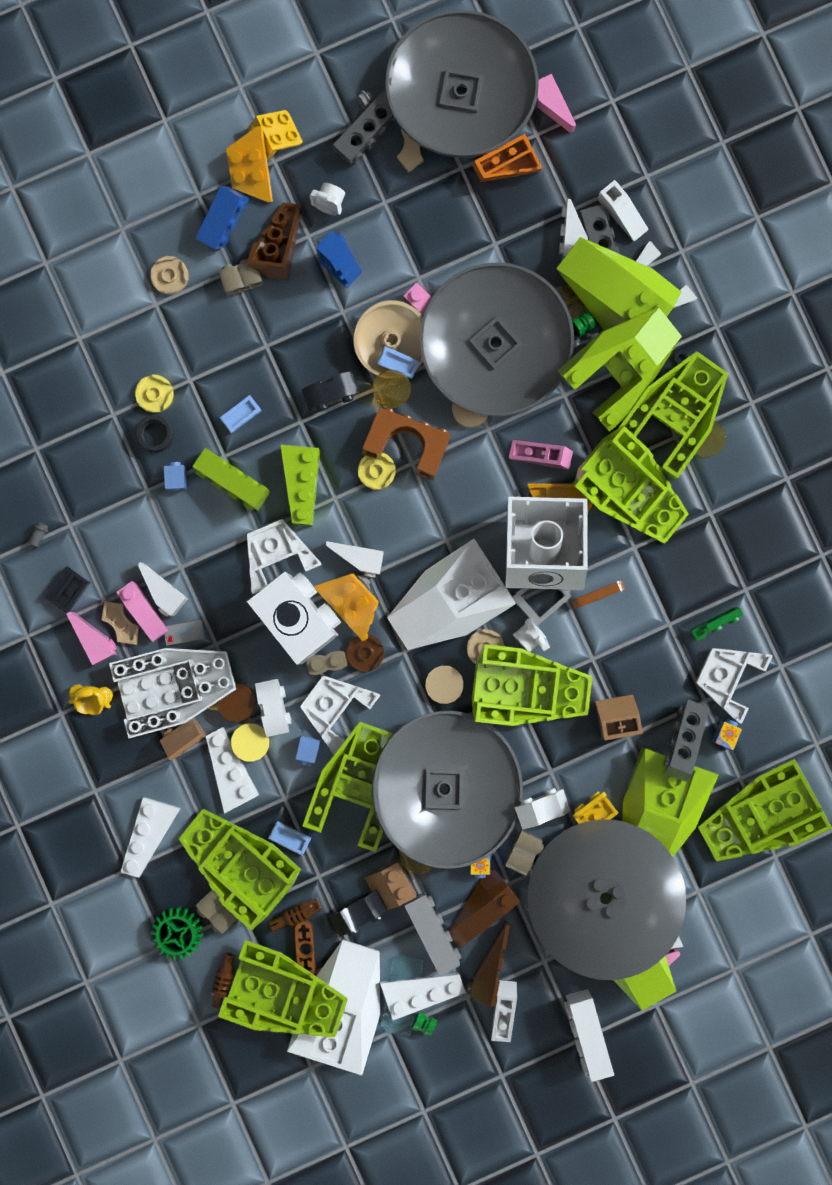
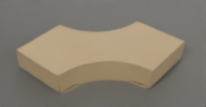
[397,129,424,173]
[101,601,140,645]

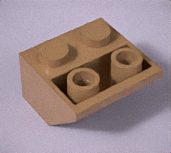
[595,694,643,740]

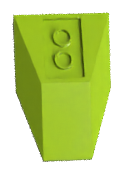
[622,747,719,857]

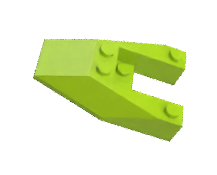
[558,307,682,431]
[619,351,728,481]
[303,722,393,852]

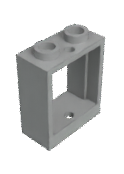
[512,588,571,626]

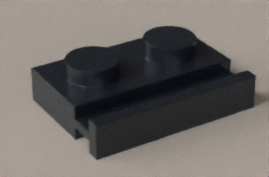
[44,566,91,613]

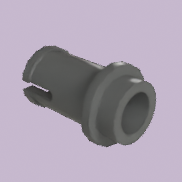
[28,522,49,547]

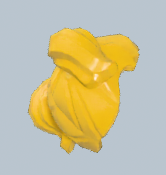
[68,684,113,715]

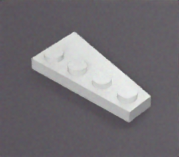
[206,727,259,813]
[121,797,181,878]
[380,973,466,1020]

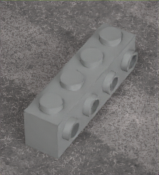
[404,892,462,976]

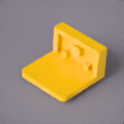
[248,110,302,161]
[573,792,619,824]

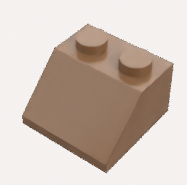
[160,717,207,761]
[364,859,416,911]

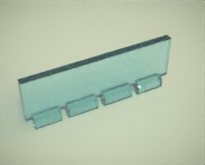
[380,955,424,1036]

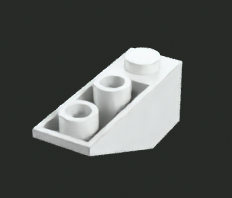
[597,180,649,242]
[559,199,588,260]

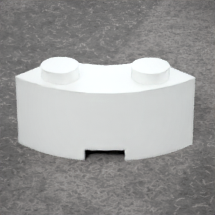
[255,679,291,737]
[515,788,571,830]

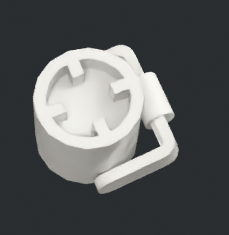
[309,183,345,215]
[513,618,550,652]

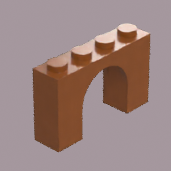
[362,407,451,481]

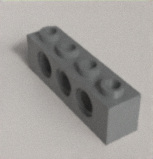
[333,89,396,166]
[579,204,620,254]
[663,700,709,782]

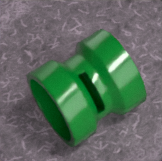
[572,311,595,338]
[411,1011,437,1038]

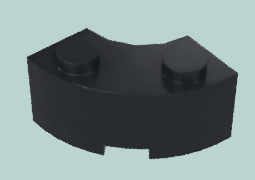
[301,371,360,412]
[329,890,388,937]

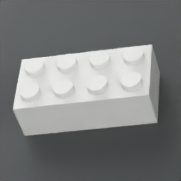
[564,989,614,1082]

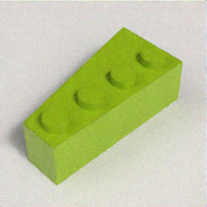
[280,445,320,527]
[192,448,271,511]

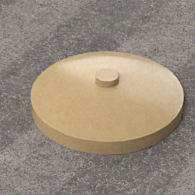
[353,300,423,378]

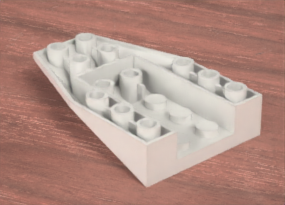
[387,539,516,650]
[109,648,236,738]
[287,940,380,1075]

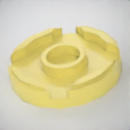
[135,375,174,413]
[358,453,396,490]
[231,723,269,762]

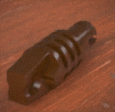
[269,899,322,932]
[211,953,236,1009]

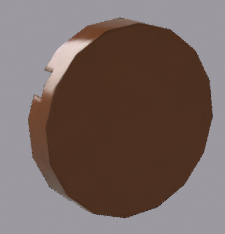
[346,634,384,672]
[217,683,256,722]

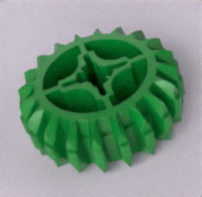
[150,907,203,961]

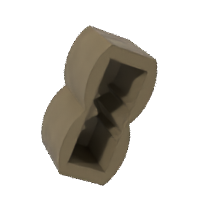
[218,259,263,296]
[306,651,348,675]
[504,829,544,876]
[196,890,237,934]

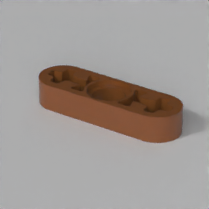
[570,580,625,609]
[295,920,315,974]

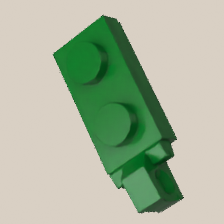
[690,607,744,641]

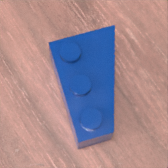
[196,186,251,249]
[316,230,362,288]

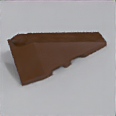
[247,202,302,281]
[449,868,520,948]
[467,921,510,1007]

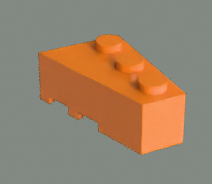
[472,134,543,182]

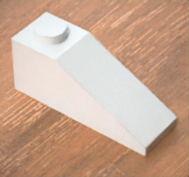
[326,542,384,578]
[138,562,188,617]
[491,980,517,1042]

